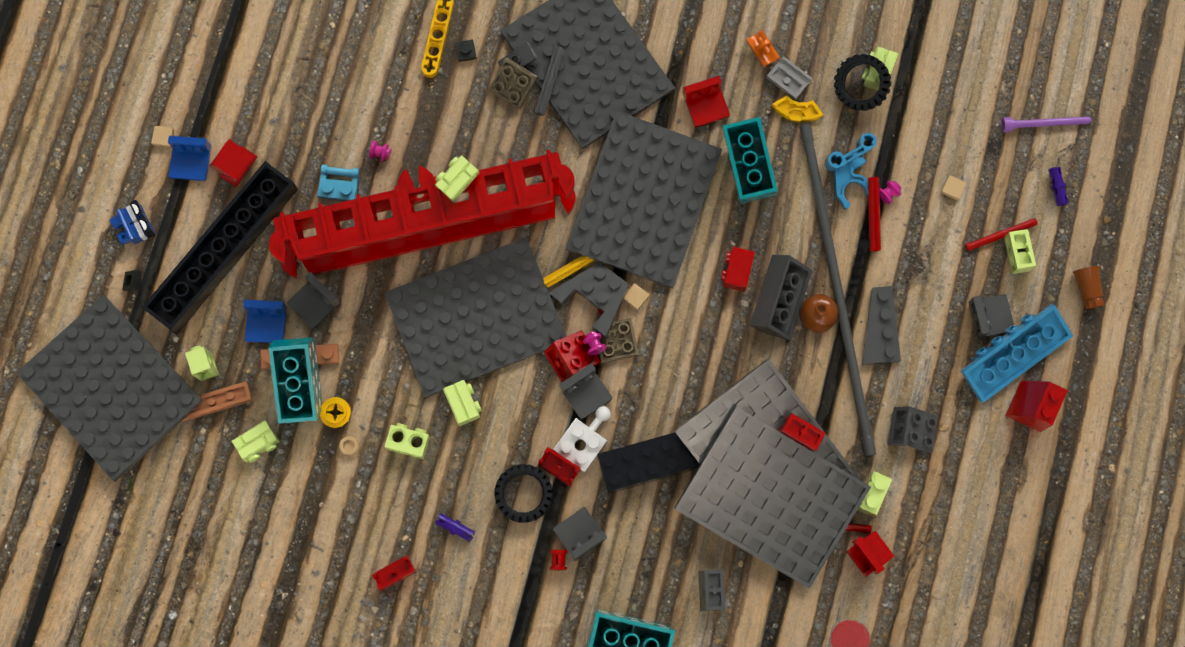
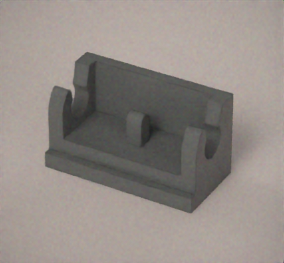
[698,570,725,611]

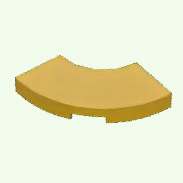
[771,95,824,123]

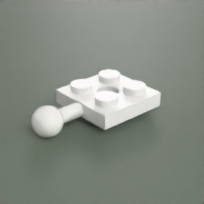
[553,406,611,472]

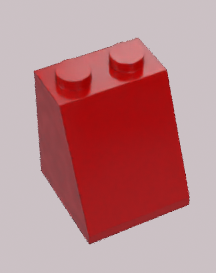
[1005,381,1068,432]

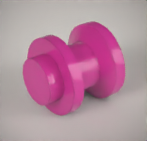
[369,140,392,162]
[880,180,901,205]
[583,331,607,356]

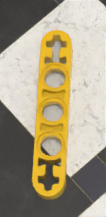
[421,0,455,78]

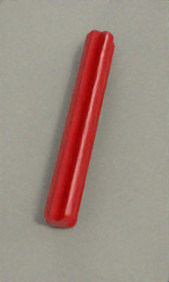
[868,177,881,252]

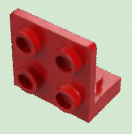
[683,76,730,128]
[544,330,601,382]

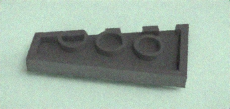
[862,286,901,365]

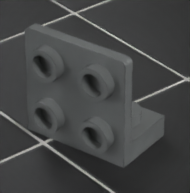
[287,272,340,329]
[968,294,1014,339]
[559,363,612,419]
[888,406,938,453]
[553,507,607,561]

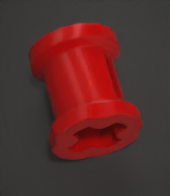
[549,550,567,571]

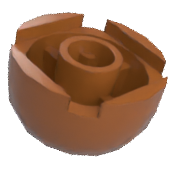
[799,294,838,333]

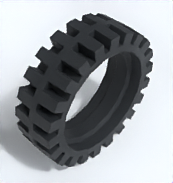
[834,54,892,111]
[494,464,553,523]

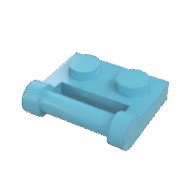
[317,164,360,201]

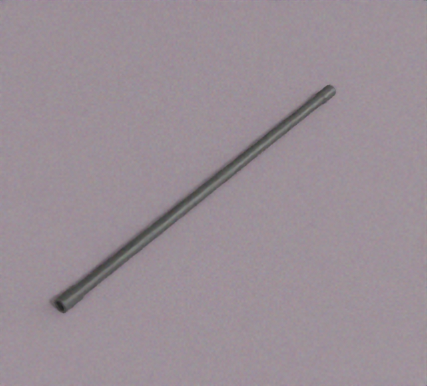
[800,124,876,457]

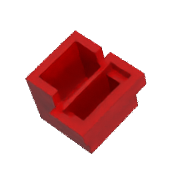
[209,139,257,188]
[846,530,895,577]

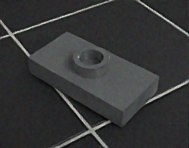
[497,42,538,68]

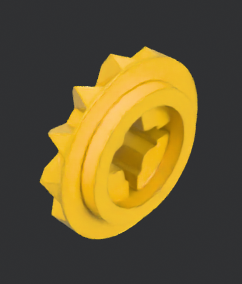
[320,397,351,428]

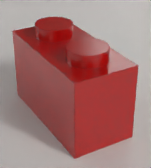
[721,247,755,292]

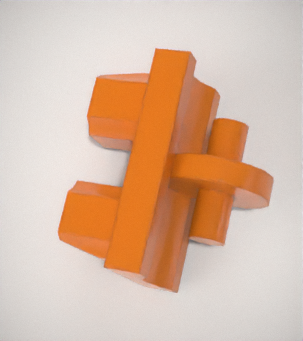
[746,30,780,68]

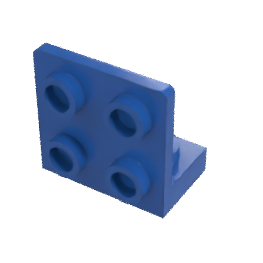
[168,136,211,181]
[244,300,287,343]

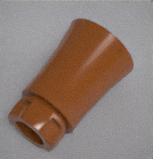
[1073,266,1104,310]

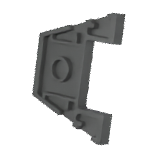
[549,262,629,339]

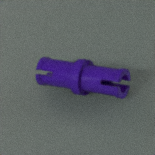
[1048,167,1069,206]
[435,513,476,542]

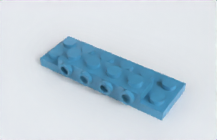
[961,304,1073,403]

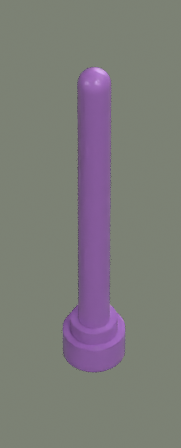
[1001,116,1091,132]

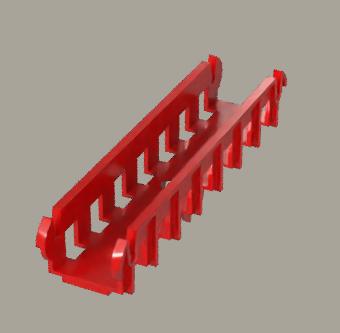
[269,150,576,279]

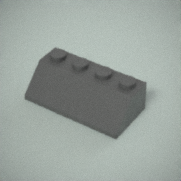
[750,254,812,341]

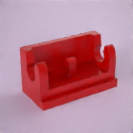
[777,413,826,451]
[538,447,581,487]
[372,555,417,591]

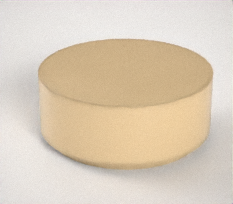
[339,436,360,456]

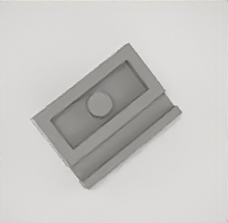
[766,56,813,100]

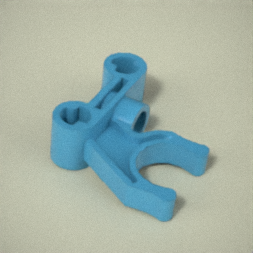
[825,133,877,210]

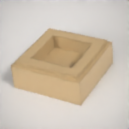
[151,126,175,148]
[941,175,966,201]
[624,284,650,311]

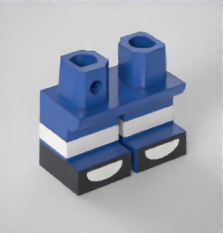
[109,200,156,245]

